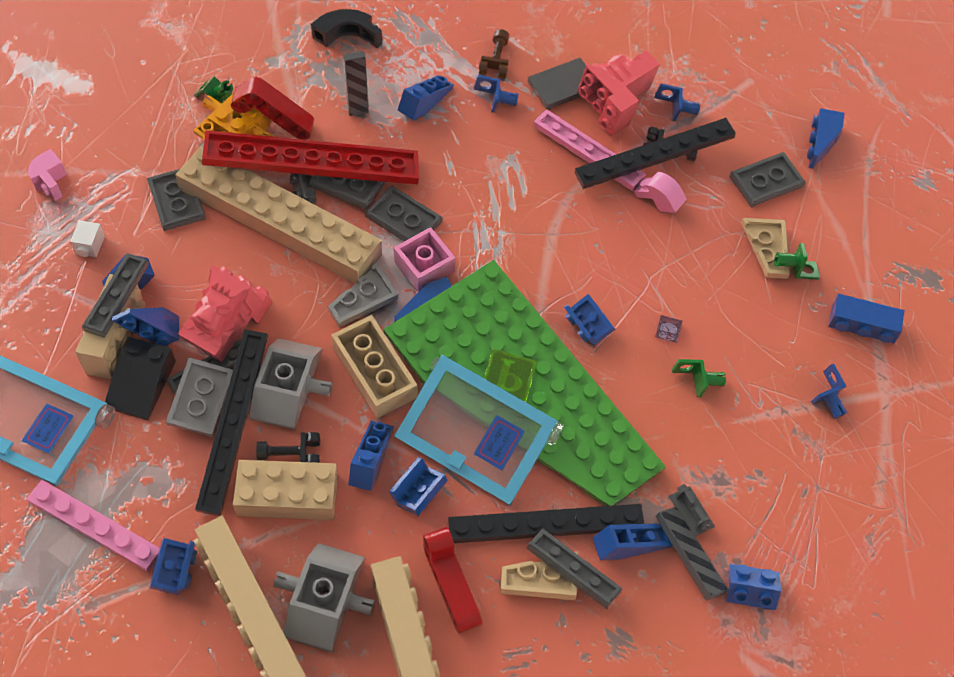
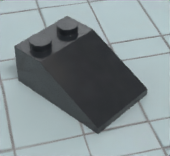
[104,336,176,420]

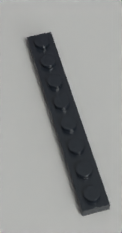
[575,118,736,189]
[195,329,268,516]
[448,504,644,543]

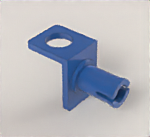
[474,75,518,112]
[654,83,700,121]
[811,364,848,419]

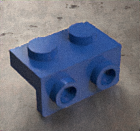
[564,294,616,346]
[390,457,448,516]
[149,538,197,595]
[726,564,781,610]

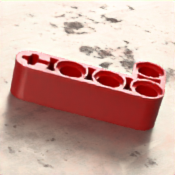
[231,77,314,140]
[423,527,483,634]

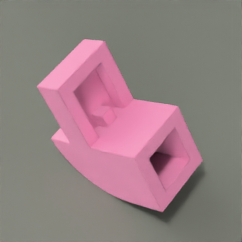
[28,149,67,201]
[634,172,687,213]

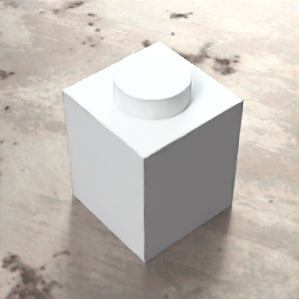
[70,220,105,258]

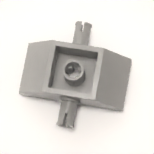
[249,338,333,430]
[273,543,375,652]

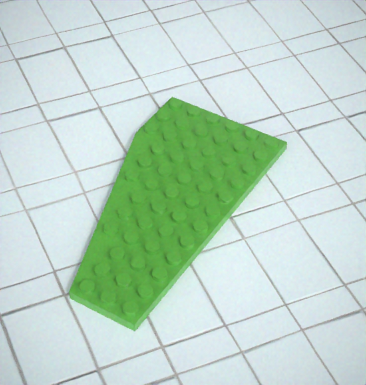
[384,260,666,506]

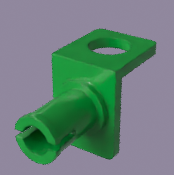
[194,76,233,103]
[774,243,820,280]
[671,359,726,397]

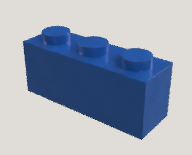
[828,293,905,344]

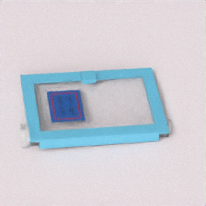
[394,355,565,505]
[0,356,115,486]

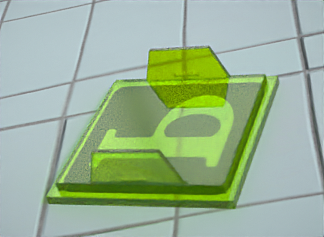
[480,349,537,402]

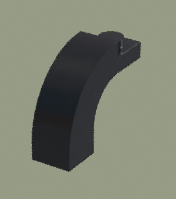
[311,9,383,48]

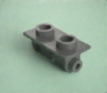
[290,173,316,205]
[669,484,715,536]

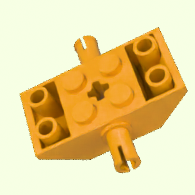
[193,93,274,140]

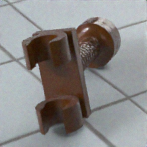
[479,29,509,79]

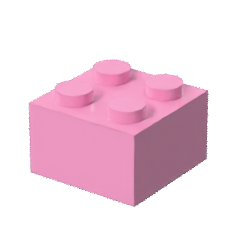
[394,227,455,292]

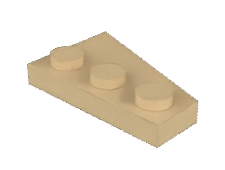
[741,218,790,279]
[500,551,578,600]

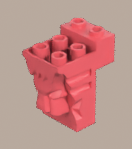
[577,50,660,136]
[178,265,272,362]

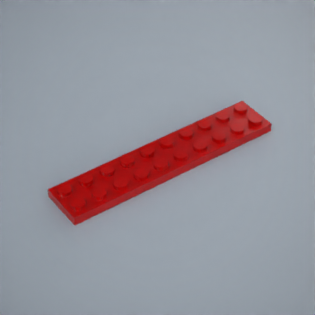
[202,130,419,185]

